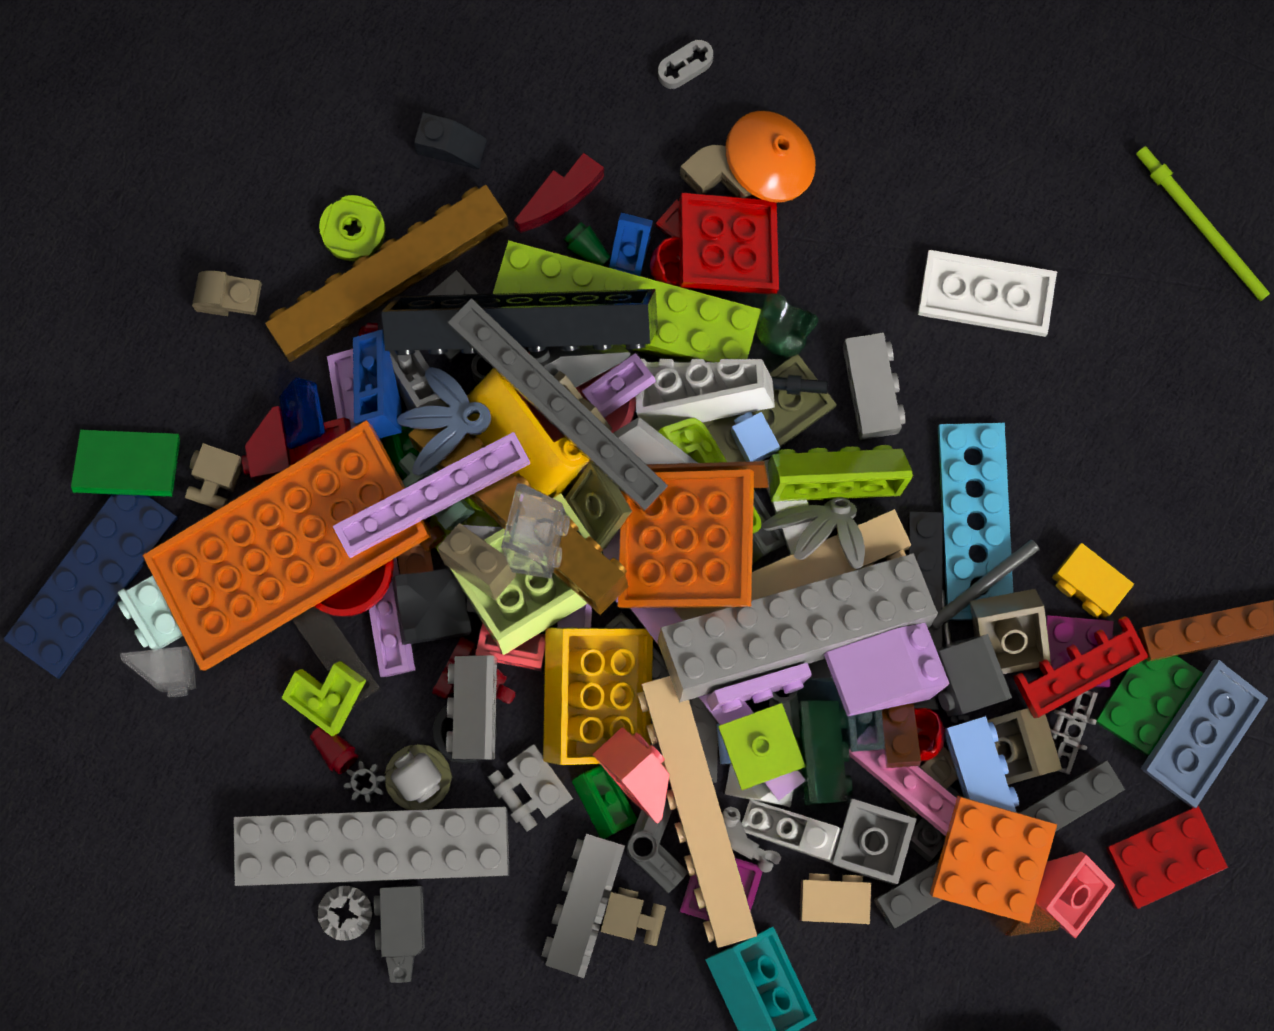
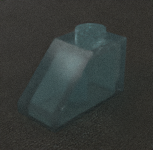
[843,706,885,752]

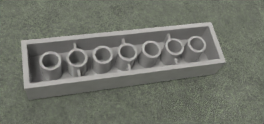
[658,553,938,703]
[234,807,509,886]

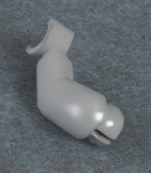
[722,807,781,872]

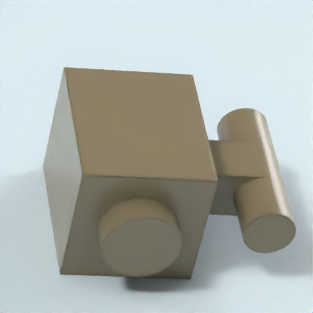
[185,443,243,509]
[601,887,666,946]

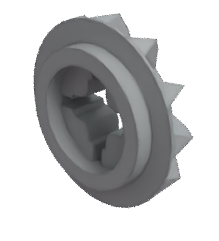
[318,886,372,940]

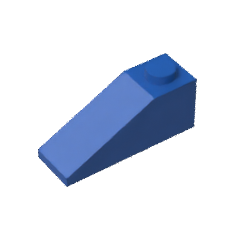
[353,330,402,439]

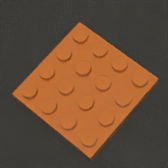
[618,469,754,608]

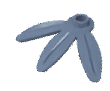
[397,367,491,476]

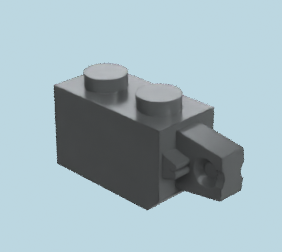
[374,886,425,983]

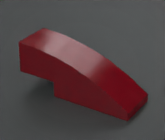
[514,153,604,233]

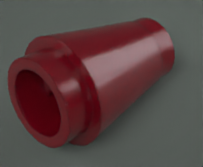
[310,727,358,774]

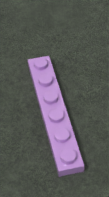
[333,432,530,558]

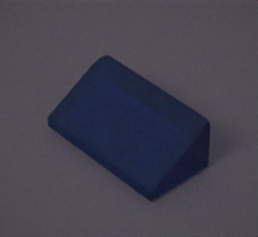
[279,377,325,449]

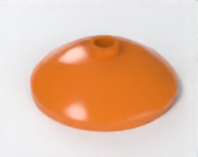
[726,111,816,202]

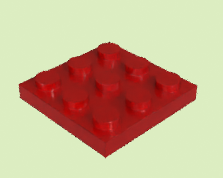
[679,193,779,294]

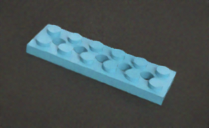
[938,423,1013,621]

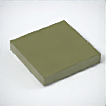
[565,461,632,549]

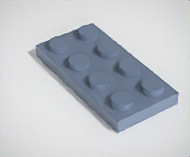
[1141,659,1268,808]

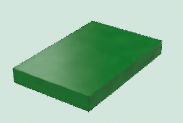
[71,430,180,497]

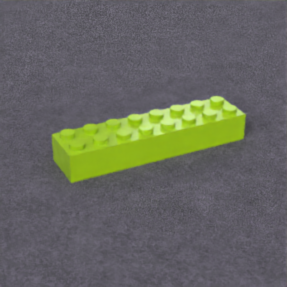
[493,240,761,362]

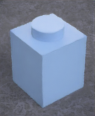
[730,412,780,462]

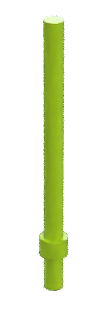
[1136,146,1270,301]

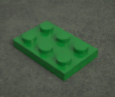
[1096,656,1203,756]

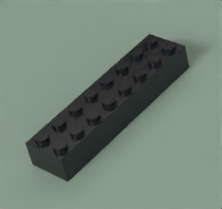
[382,289,658,355]

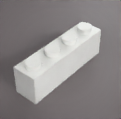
[636,359,775,431]

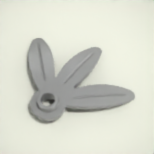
[761,497,865,569]

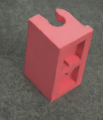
[475,624,545,671]

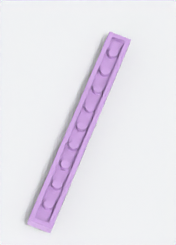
[327,349,415,677]

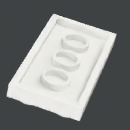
[918,250,1057,337]

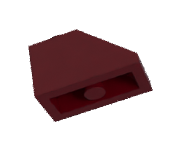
[241,406,291,483]

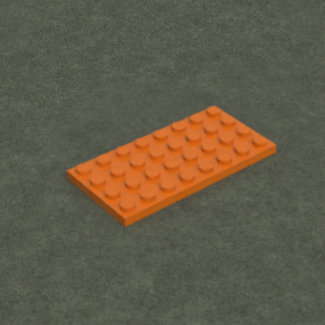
[143,420,431,671]

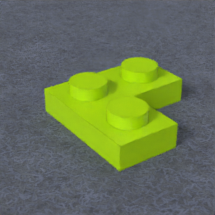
[282,661,366,736]

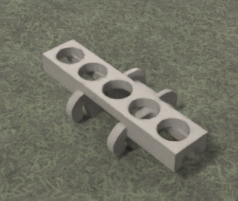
[1050,691,1098,775]

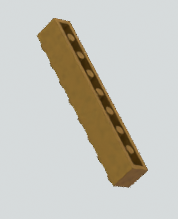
[265,185,508,362]
[408,427,629,615]

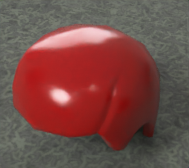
[649,237,684,288]
[914,708,946,761]

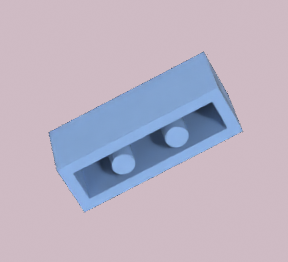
[944,716,1019,812]

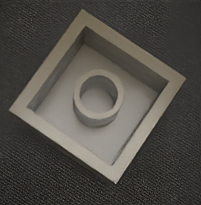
[970,589,1051,674]

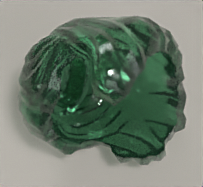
[757,293,818,356]

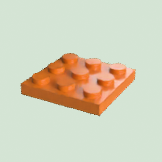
[930,796,1057,923]

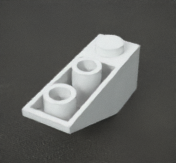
[742,799,842,863]

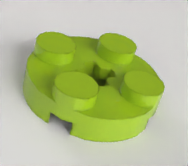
[319,195,386,261]

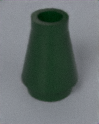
[564,222,611,266]

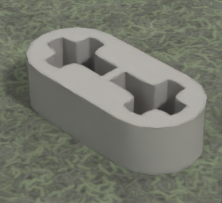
[658,40,713,89]

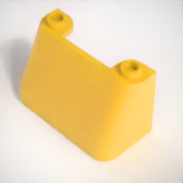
[466,368,590,500]

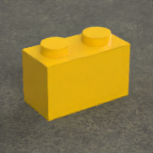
[1052,543,1134,618]

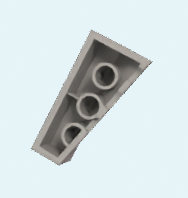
[541,834,625,978]

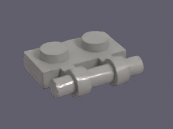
[488,744,573,832]

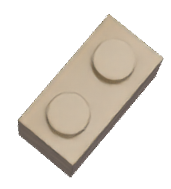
[799,873,871,924]

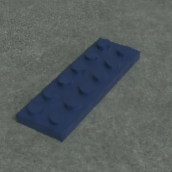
[3,494,179,679]

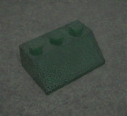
[798,701,852,806]

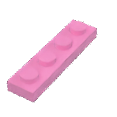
[848,727,957,836]

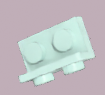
[118,575,183,652]

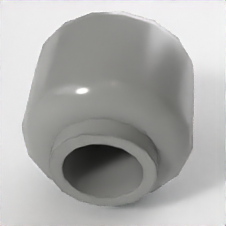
[391,751,442,803]

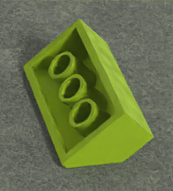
[768,445,913,502]

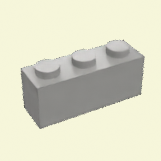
[842,333,905,440]

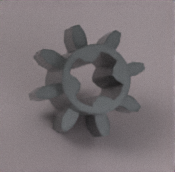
[344,761,386,803]

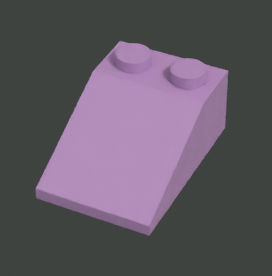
[824,623,950,716]

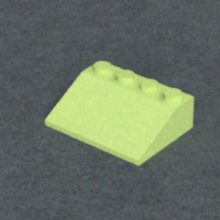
[450,493,591,655]

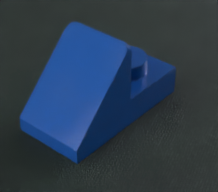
[609,213,653,276]

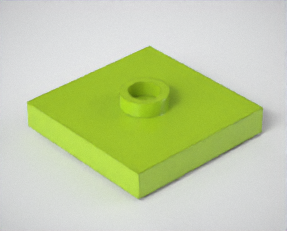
[718,703,806,791]

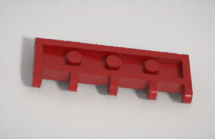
[1014,616,1149,718]

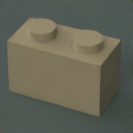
[438,523,517,600]

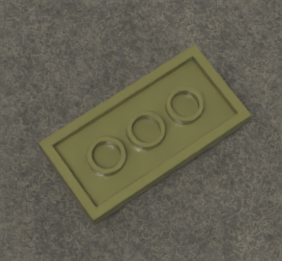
[702,353,837,462]

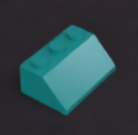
[705,927,817,1031]

